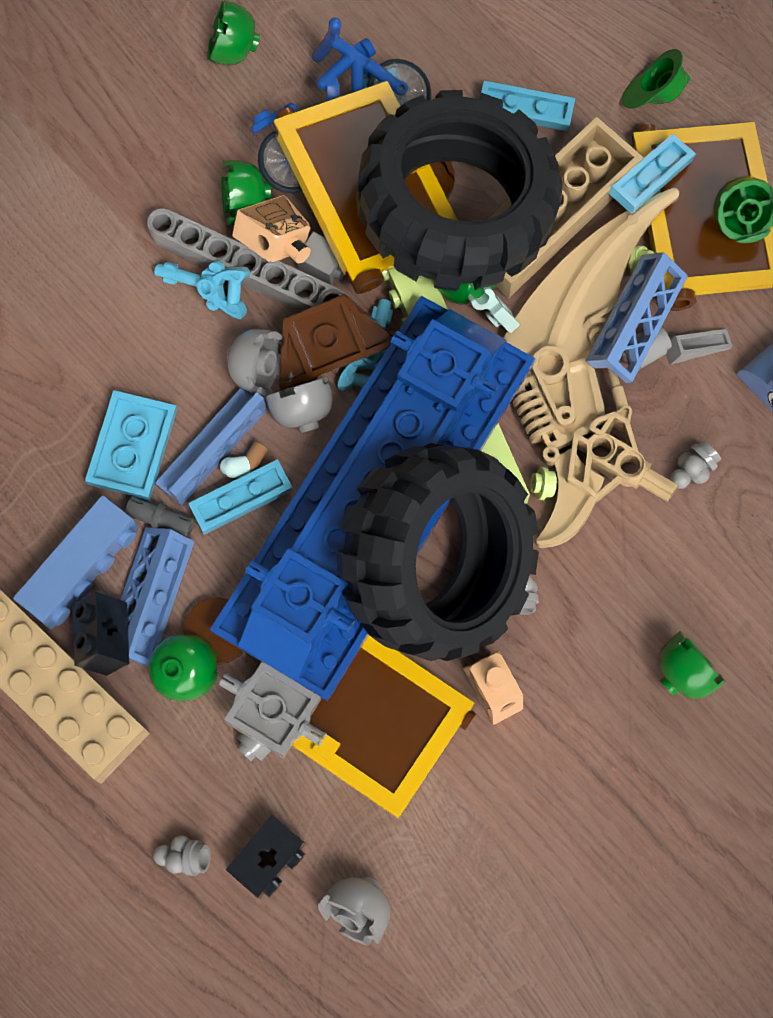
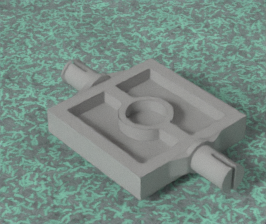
[219,662,327,758]

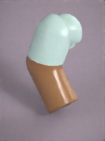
[220,442,267,478]

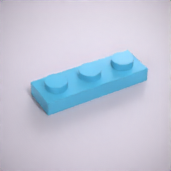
[481,81,575,131]
[609,134,696,214]
[188,459,293,535]

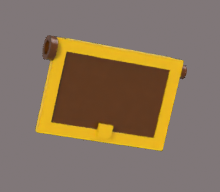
[273,81,458,294]
[632,122,773,311]
[292,635,476,819]

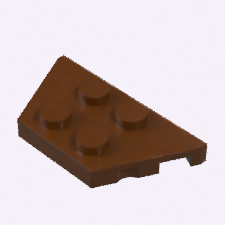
[279,294,393,390]

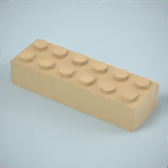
[489,117,643,299]
[0,590,150,784]

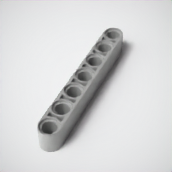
[147,208,345,312]

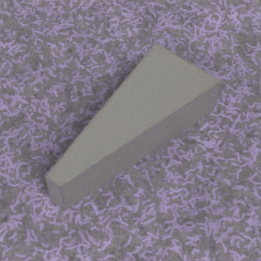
[666,329,733,365]

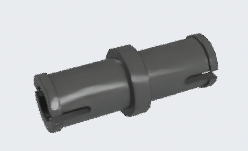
[125,496,195,538]

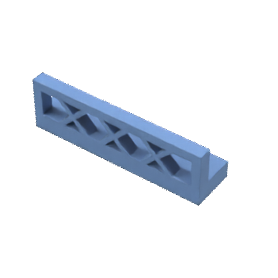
[586,252,688,383]
[155,388,267,506]
[121,527,195,667]

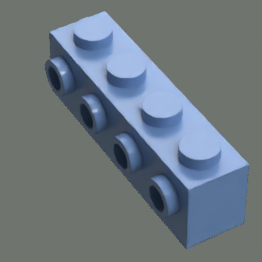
[13,495,138,630]

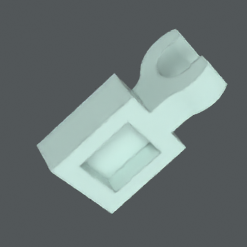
[468,286,520,333]

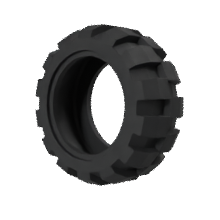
[356,90,562,291]
[337,443,539,661]

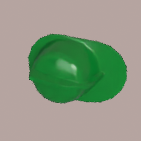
[622,49,690,109]

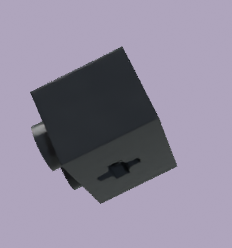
[73,591,129,676]
[226,815,306,899]

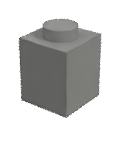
[298,232,344,285]

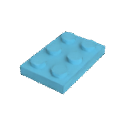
[85,390,178,500]

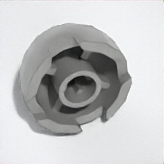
[226,329,283,396]
[265,377,333,433]
[318,877,391,946]

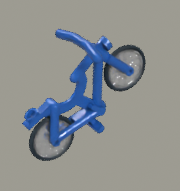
[250,17,431,194]

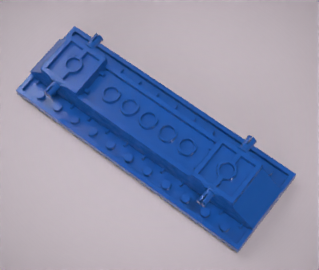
[210,296,536,702]

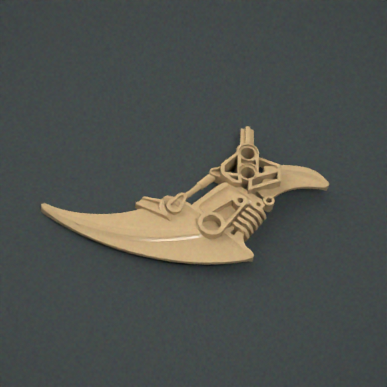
[504,188,679,548]

